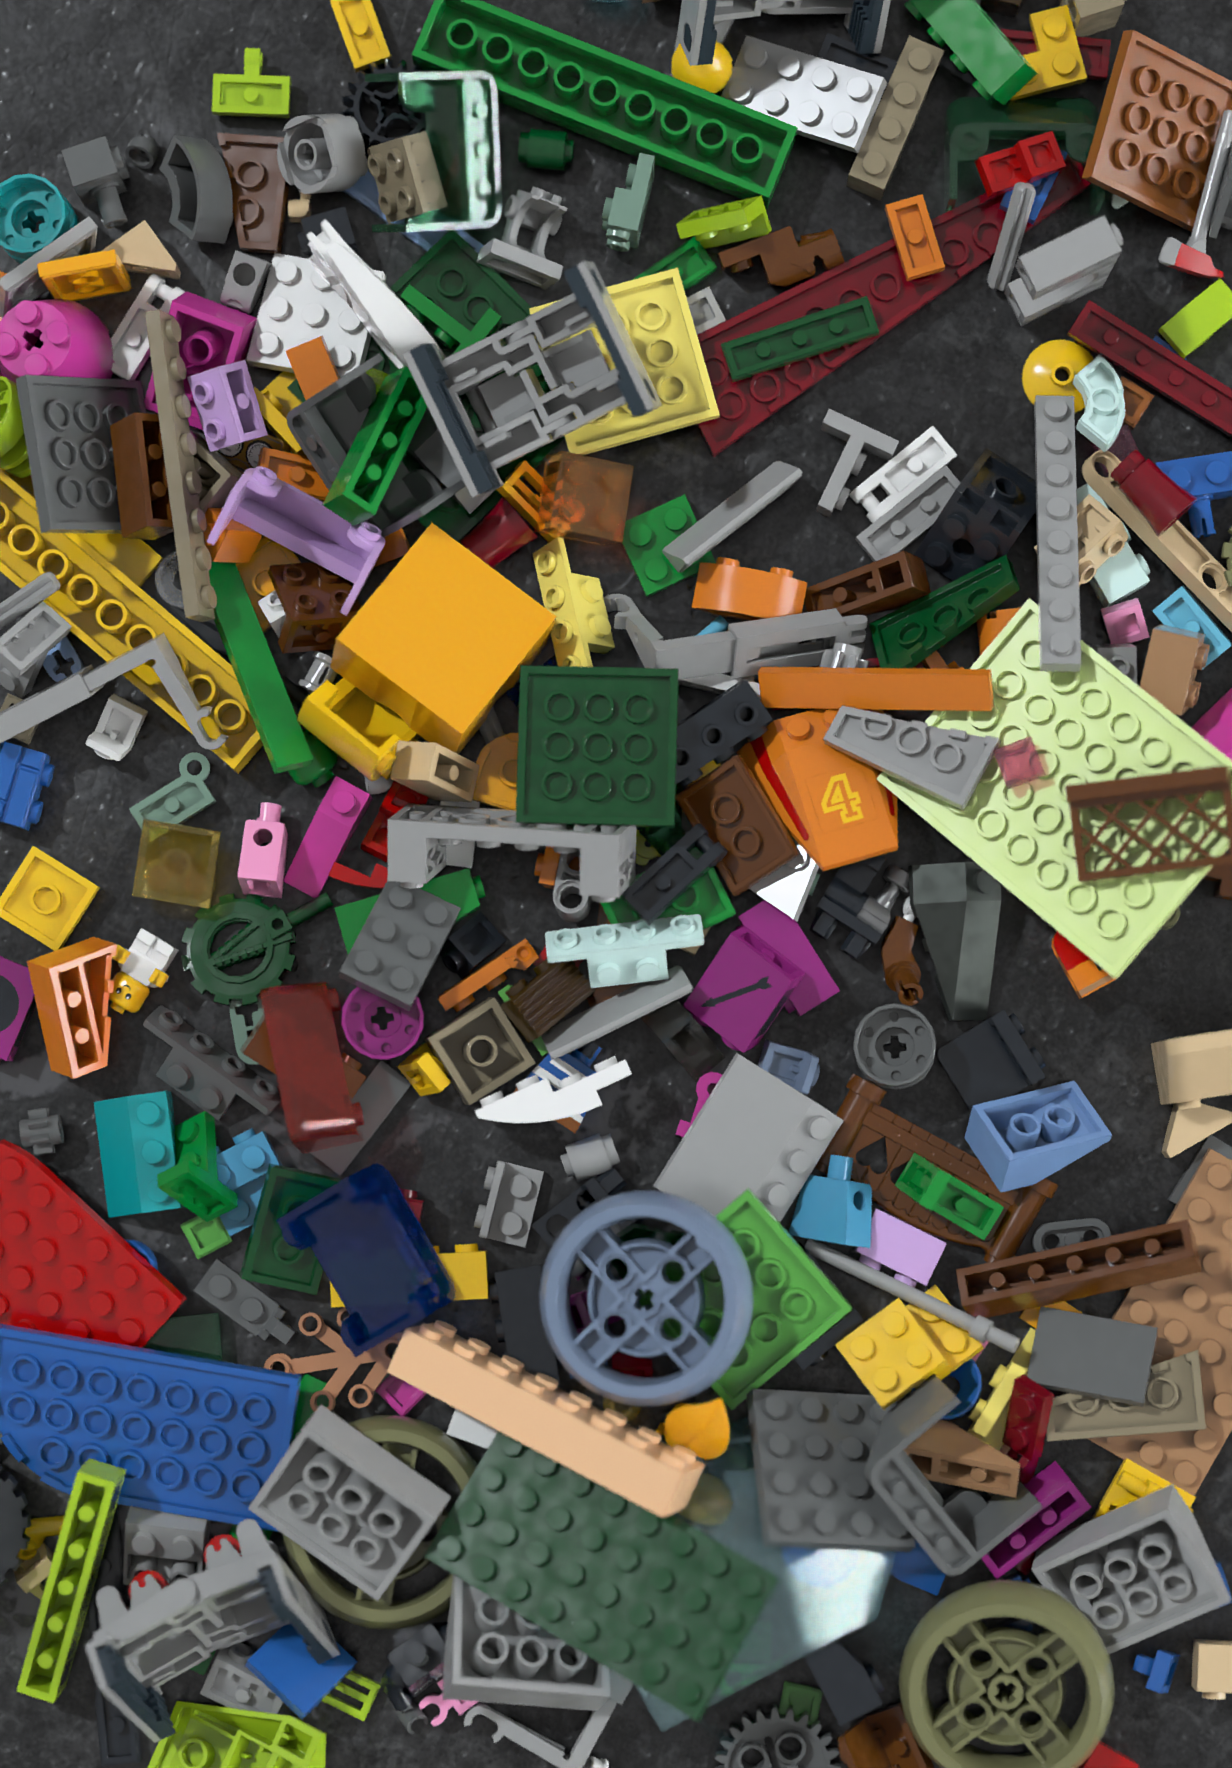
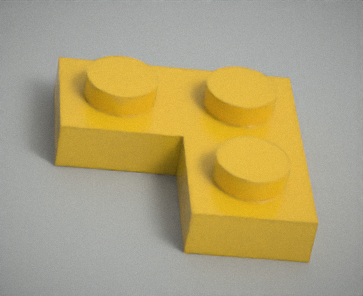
[1011,5,1087,101]

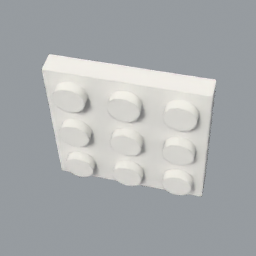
[246,253,386,378]

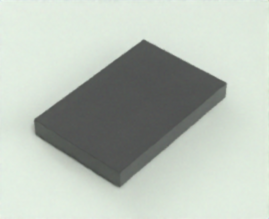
[1027,1306,1158,1407]

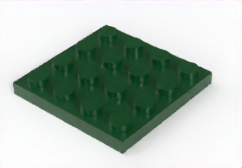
[515,666,679,828]

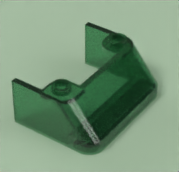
[365,70,502,232]
[945,97,1105,215]

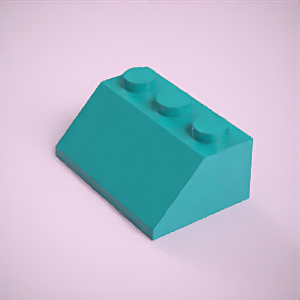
[94,1091,185,1218]

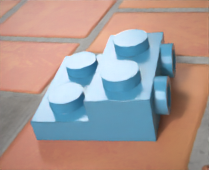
[216,1128,283,1236]

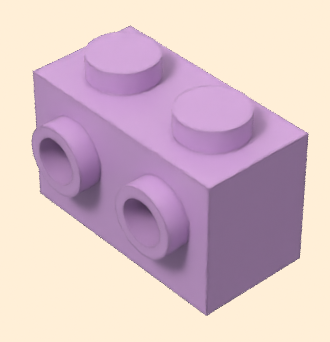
[187,360,268,452]

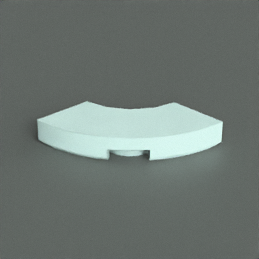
[1072,354,1126,452]

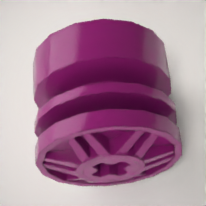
[342,987,424,1059]

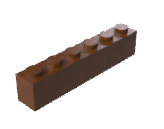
[956,1220,1202,1318]

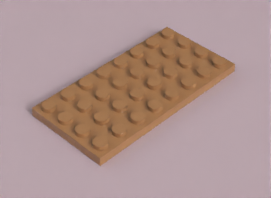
[1088,1148,1232,1496]

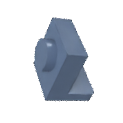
[757,1039,820,1095]

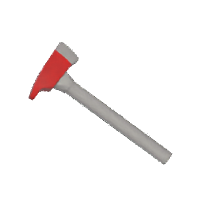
[1159,110,1232,278]

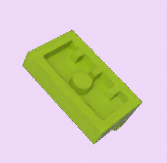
[676,196,772,249]

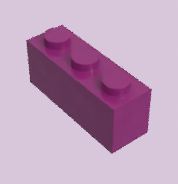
[735,900,840,1017]
[981,1460,1091,1579]

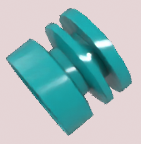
[0,174,79,264]

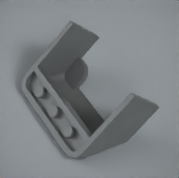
[287,353,466,538]
[865,1374,1043,1575]

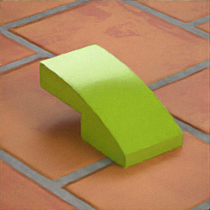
[1158,278,1232,359]

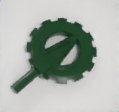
[181,892,334,1006]

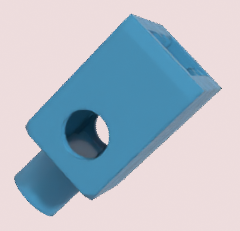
[789,1154,872,1248]

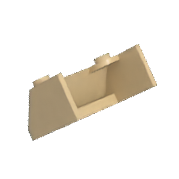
[1151,1030,1232,1110]

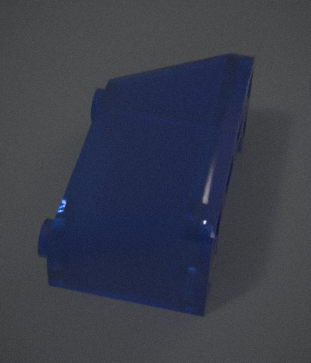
[276,1163,456,1358]

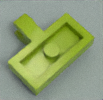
[212,48,291,118]

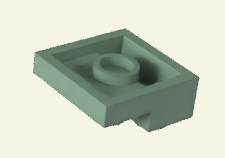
[602,153,655,252]

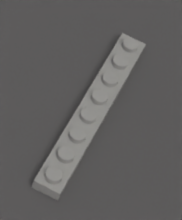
[1034,395,1081,672]

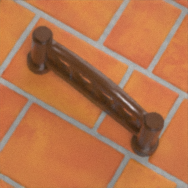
[814,1073,1059,1263]

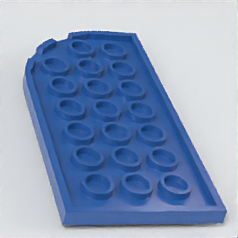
[0,1324,301,1532]

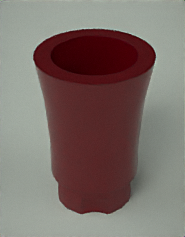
[1110,449,1198,537]
[460,497,538,568]

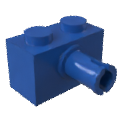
[1155,451,1232,539]

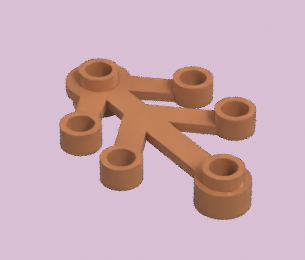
[264,1306,403,1412]

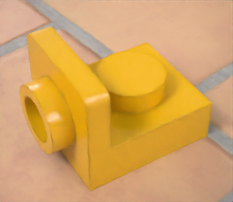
[397,1043,451,1097]

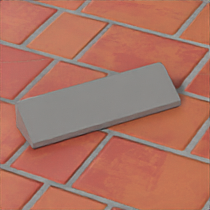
[663,461,803,573]
[541,965,693,1060]

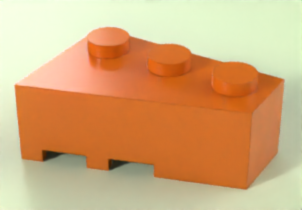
[27,937,117,1079]

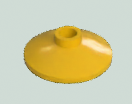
[1022,340,1094,413]

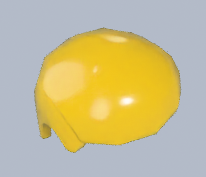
[672,41,733,94]

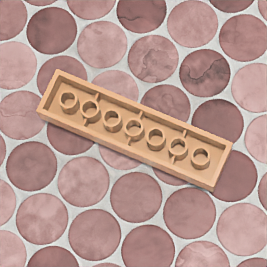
[387,1320,705,1518]

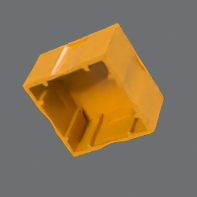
[330,523,556,754]

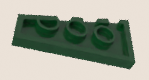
[869,555,1020,668]

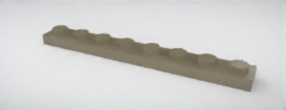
[145,309,217,622]

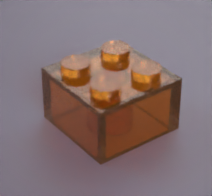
[535,451,634,546]

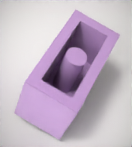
[854,1208,947,1288]

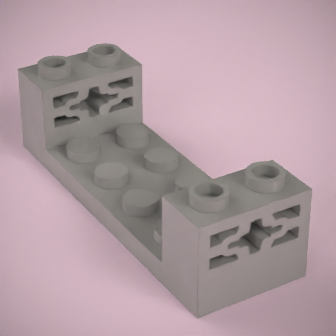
[388,803,636,902]

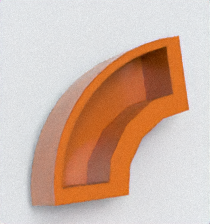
[691,557,807,621]

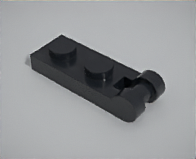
[621,823,728,926]

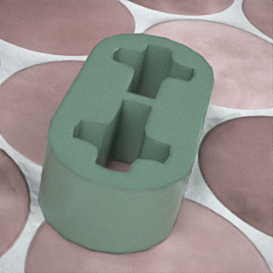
[230,996,266,1065]

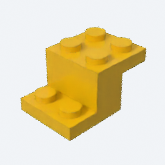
[835,1284,984,1410]

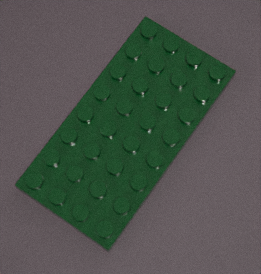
[424,1431,780,1722]

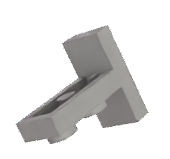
[816,409,899,517]
[0,601,72,699]

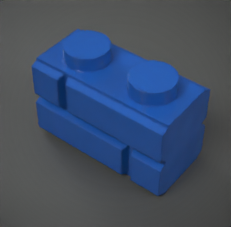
[0,741,54,831]

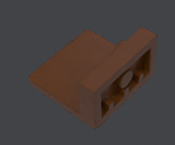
[268,562,361,653]

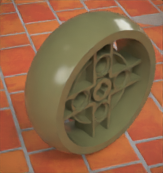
[282,1415,478,1630]
[899,1580,1115,1768]

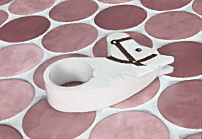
[306,219,446,369]

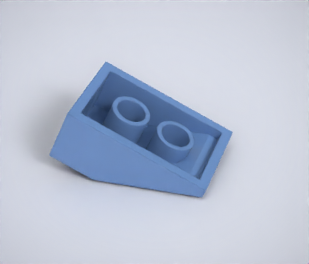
[964,1081,1112,1193]

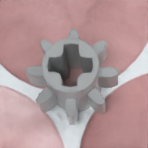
[819,643,869,668]

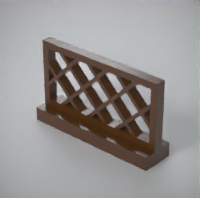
[1065,765,1232,881]

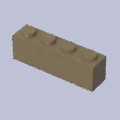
[846,36,945,201]

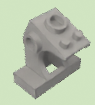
[477,187,567,290]

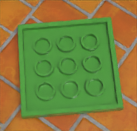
[638,1187,852,1410]

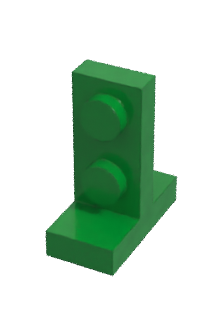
[400,284,503,355]
[157,1111,238,1222]
[894,1152,1004,1240]

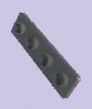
[143,1005,285,1121]

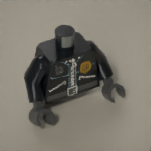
[381,1622,448,1734]

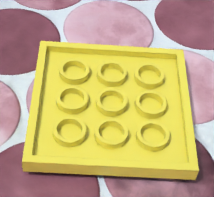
[529,268,720,459]

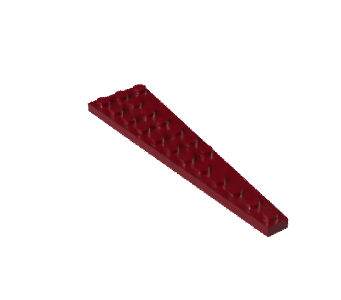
[697,150,1091,457]

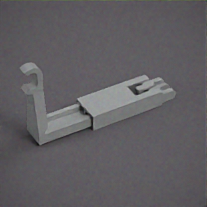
[604,594,868,680]
[0,633,229,750]
[464,1669,634,1768]

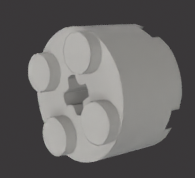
[277,113,368,194]

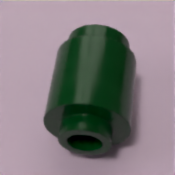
[518,129,574,170]

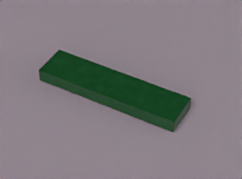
[720,296,879,382]

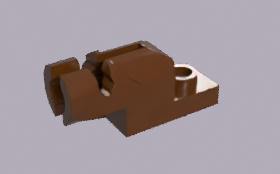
[717,226,844,287]

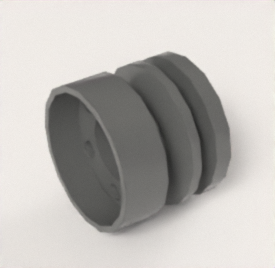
[853,1003,936,1090]

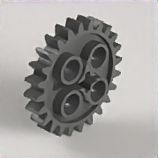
[715,1703,842,1768]

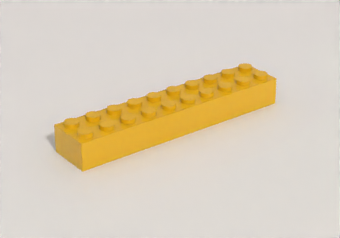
[0,470,263,774]

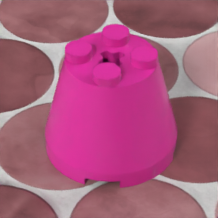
[0,299,115,383]

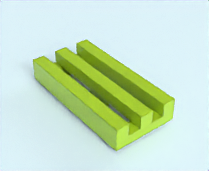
[322,1670,381,1721]

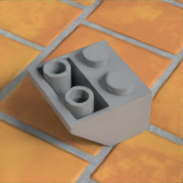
[123,1506,211,1585]

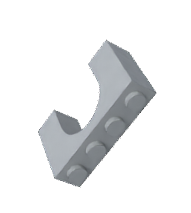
[1004,216,1123,326]

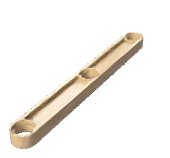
[1082,450,1232,632]

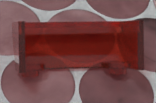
[260,981,365,1154]

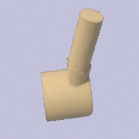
[288,192,311,223]

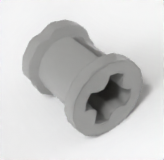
[297,651,338,693]

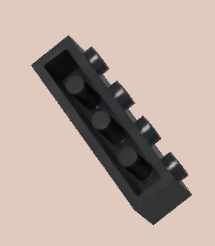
[676,680,772,786]

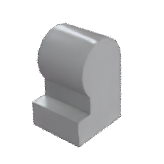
[220,250,272,314]

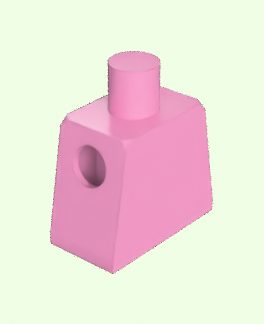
[238,802,288,899]

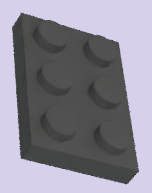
[338,880,461,1011]

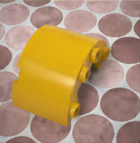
[297,678,420,782]

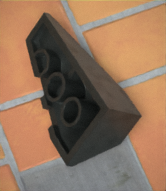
[908,862,1001,1021]

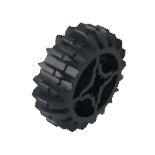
[341,58,445,157]

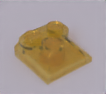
[132,819,221,909]

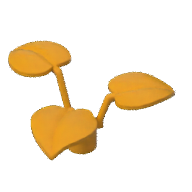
[655,1398,732,1525]

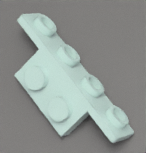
[545,914,704,988]

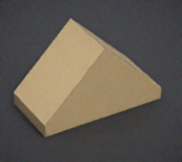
[100,220,181,280]
[1161,1103,1232,1158]

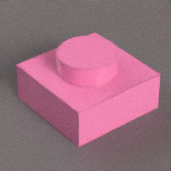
[1100,597,1150,644]

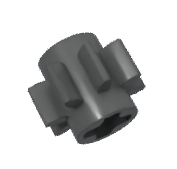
[19,1107,64,1156]

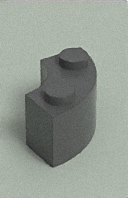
[160,135,234,244]
[407,407,503,514]

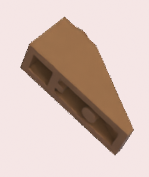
[904,1419,1020,1498]

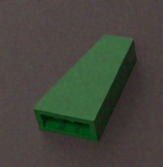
[335,868,486,954]

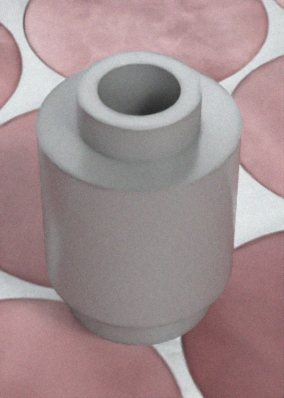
[560,1133,621,1182]

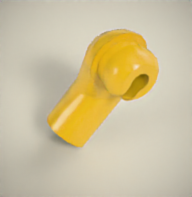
[17,1515,65,1560]

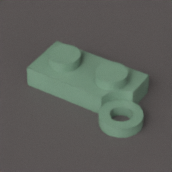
[129,752,216,842]

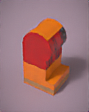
[1051,931,1116,1000]

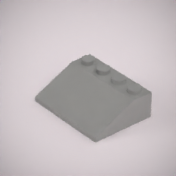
[653,1053,844,1223]
[248,1405,451,1601]
[1031,1484,1231,1655]
[443,1575,610,1711]

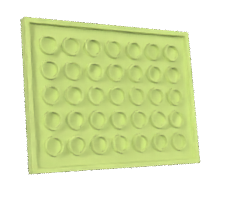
[877,598,1232,979]

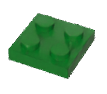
[615,495,716,598]

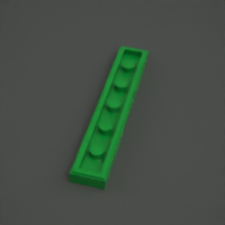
[209,562,314,774]

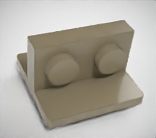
[367,131,448,223]

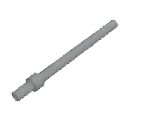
[805,1239,1020,1353]

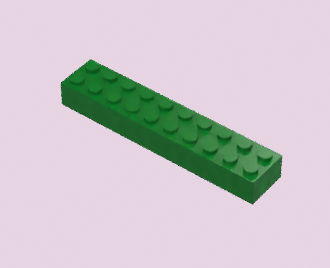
[412,0,798,209]

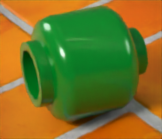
[287,728,338,788]

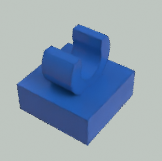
[1132,1650,1180,1693]

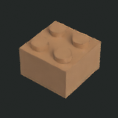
[1140,624,1210,716]

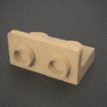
[1034,494,1128,586]

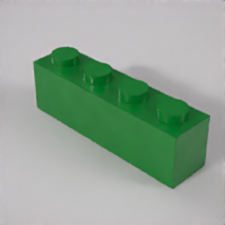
[904,0,1038,106]
[322,366,428,526]

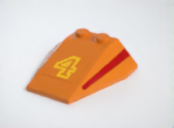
[737,709,898,871]

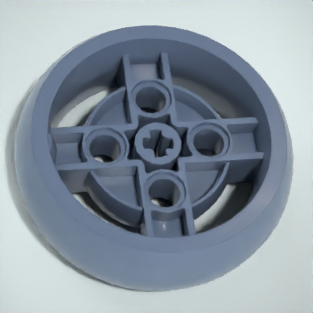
[539,1190,753,1406]

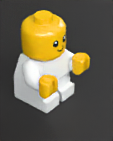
[109,928,179,1014]

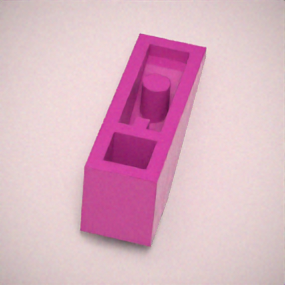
[283,776,373,898]

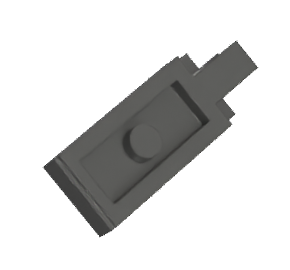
[193,1259,297,1345]

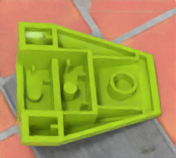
[147,1701,326,1768]

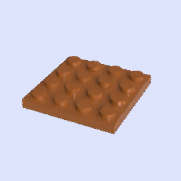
[1082,30,1232,232]

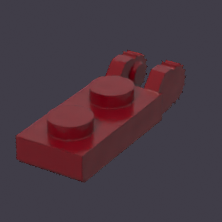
[999,1374,1054,1484]

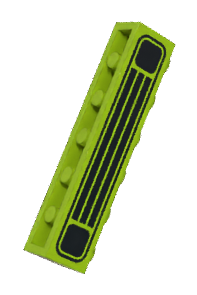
[16,1458,126,1703]

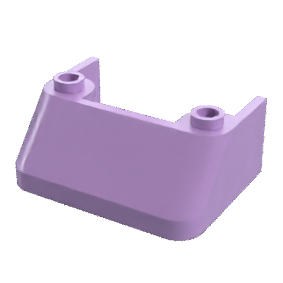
[206,466,386,616]

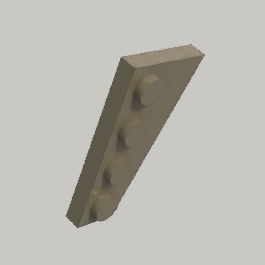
[1046,1350,1206,1442]

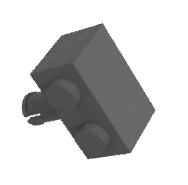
[61,136,130,229]

